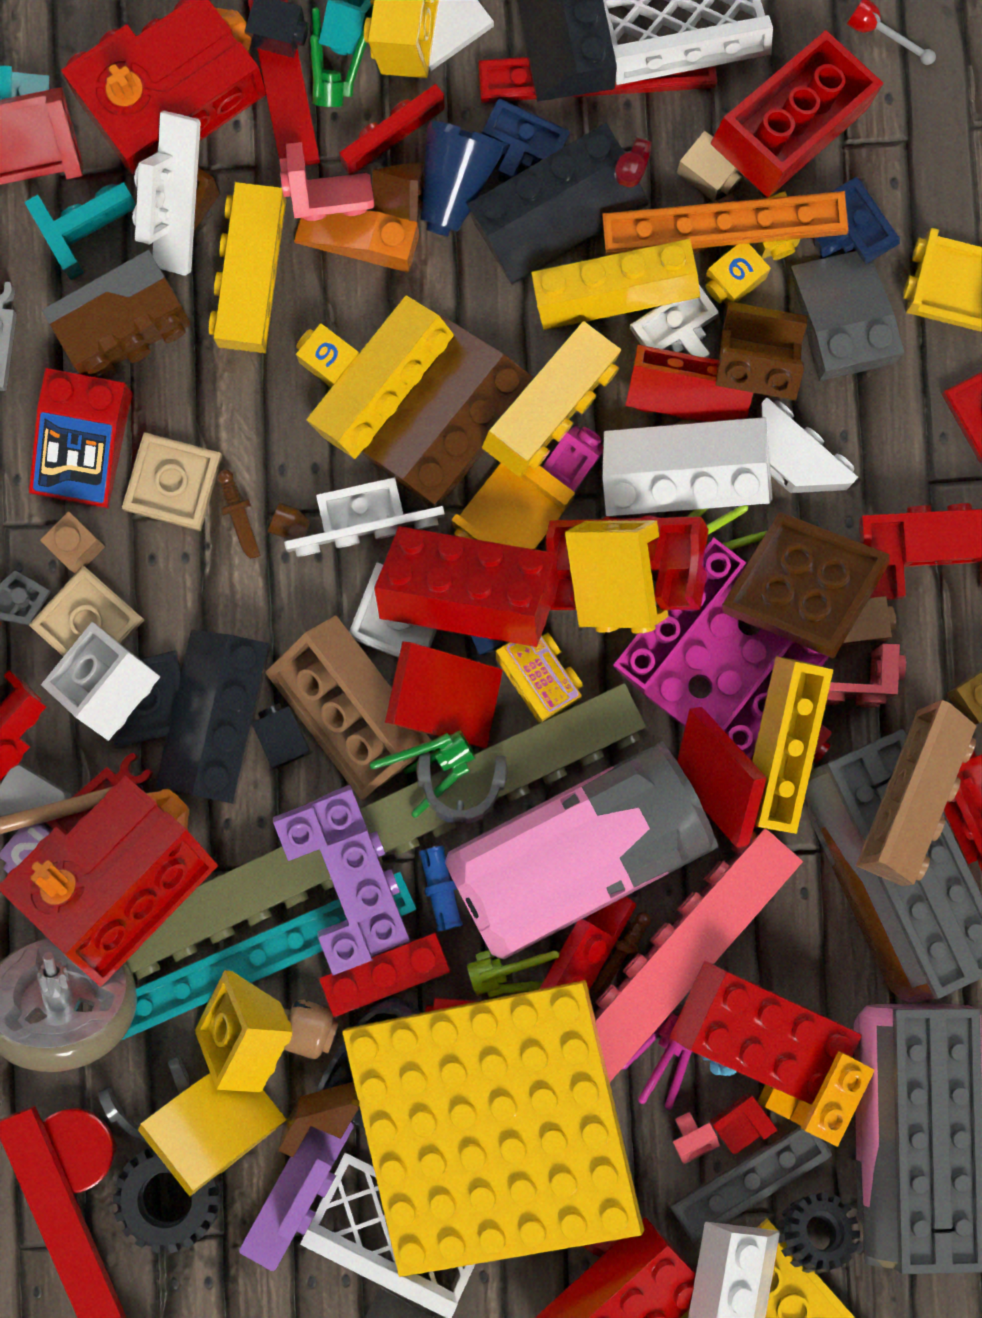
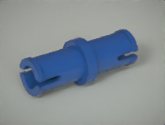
[419,846,463,932]

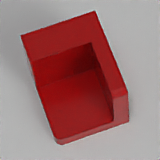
[709,1092,777,1154]

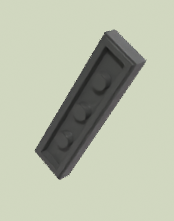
[670,1125,833,1243]

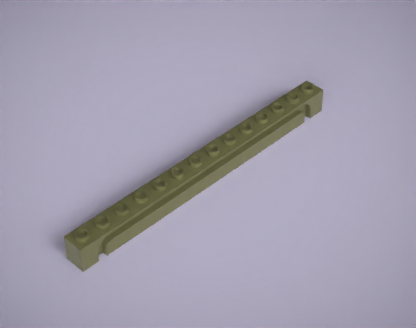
[125,683,646,980]

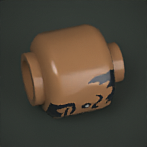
[283,999,339,1059]

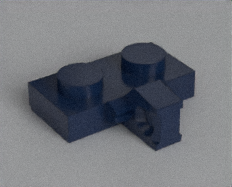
[482,98,571,182]
[814,177,900,265]

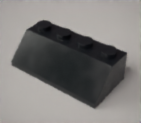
[517,0,617,102]
[467,123,649,285]
[155,629,271,805]

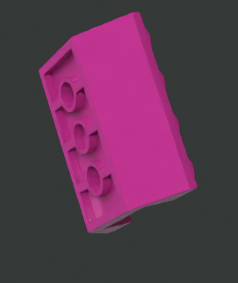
[613,538,829,759]

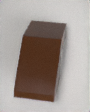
[278,1082,360,1157]

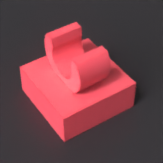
[673,1112,720,1165]

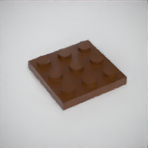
[722,512,890,659]

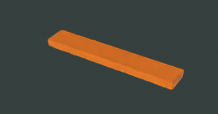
[603,191,848,256]

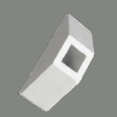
[757,398,858,493]

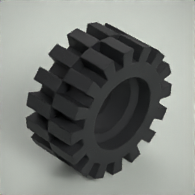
[777,1192,860,1274]

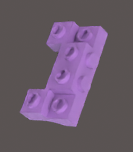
[273,785,410,975]

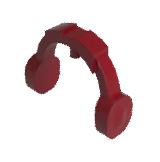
[615,137,652,187]

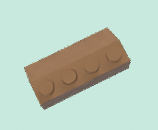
[265,615,431,801]
[856,700,976,886]

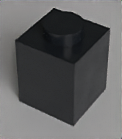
[245,0,309,58]
[252,704,312,770]

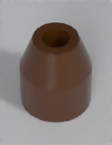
[267,502,310,539]

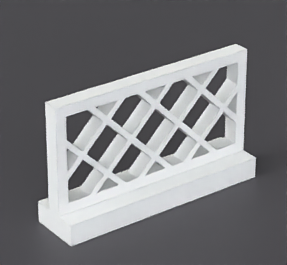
[603,0,773,85]
[300,1153,475,1318]

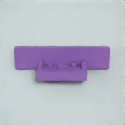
[239,1122,354,1271]

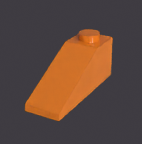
[294,211,419,273]

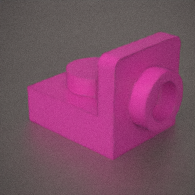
[542,426,604,492]

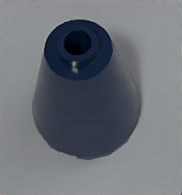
[420,120,504,237]

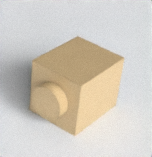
[677,131,742,201]

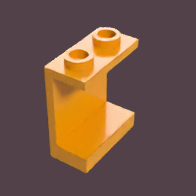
[451,463,575,549]
[757,1051,874,1147]

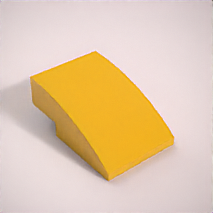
[138,1073,287,1196]

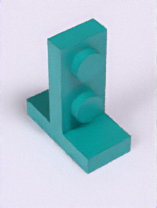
[24,182,136,280]

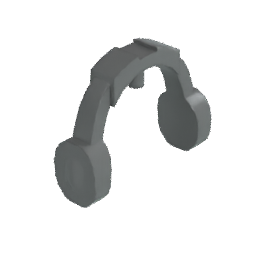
[416,752,508,824]
[98,1055,191,1142]

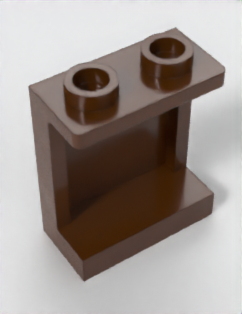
[715,301,808,400]

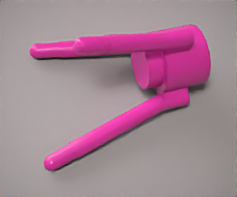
[622,1013,692,1110]

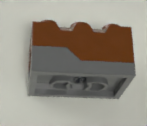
[42,250,191,379]

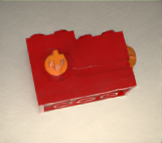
[61,0,266,178]
[0,775,218,987]

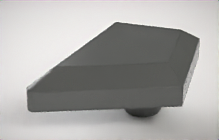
[0,571,51,626]

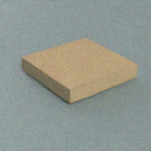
[122,432,222,531]
[29,566,144,657]

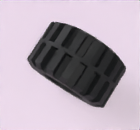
[113,1146,224,1253]

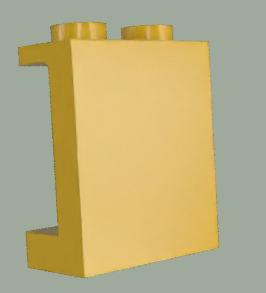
[903,228,982,332]
[565,520,669,633]

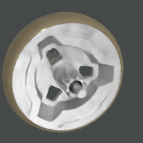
[0,938,137,1072]

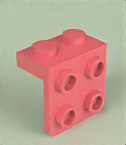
[280,142,374,221]
[826,644,906,707]

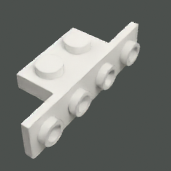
[132,111,201,275]
[284,477,445,557]

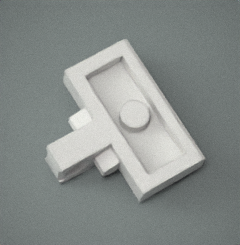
[630,285,719,358]

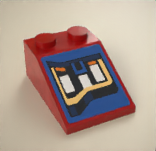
[29,368,133,509]

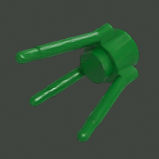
[310,7,367,107]
[370,730,476,818]

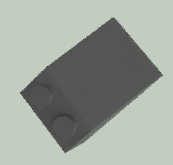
[790,251,904,381]

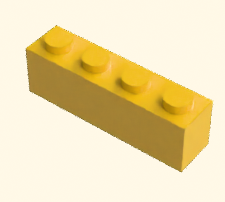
[209,182,286,353]
[531,239,701,330]
[306,295,454,459]
[482,321,621,477]
[752,656,833,834]

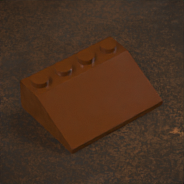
[361,315,534,508]

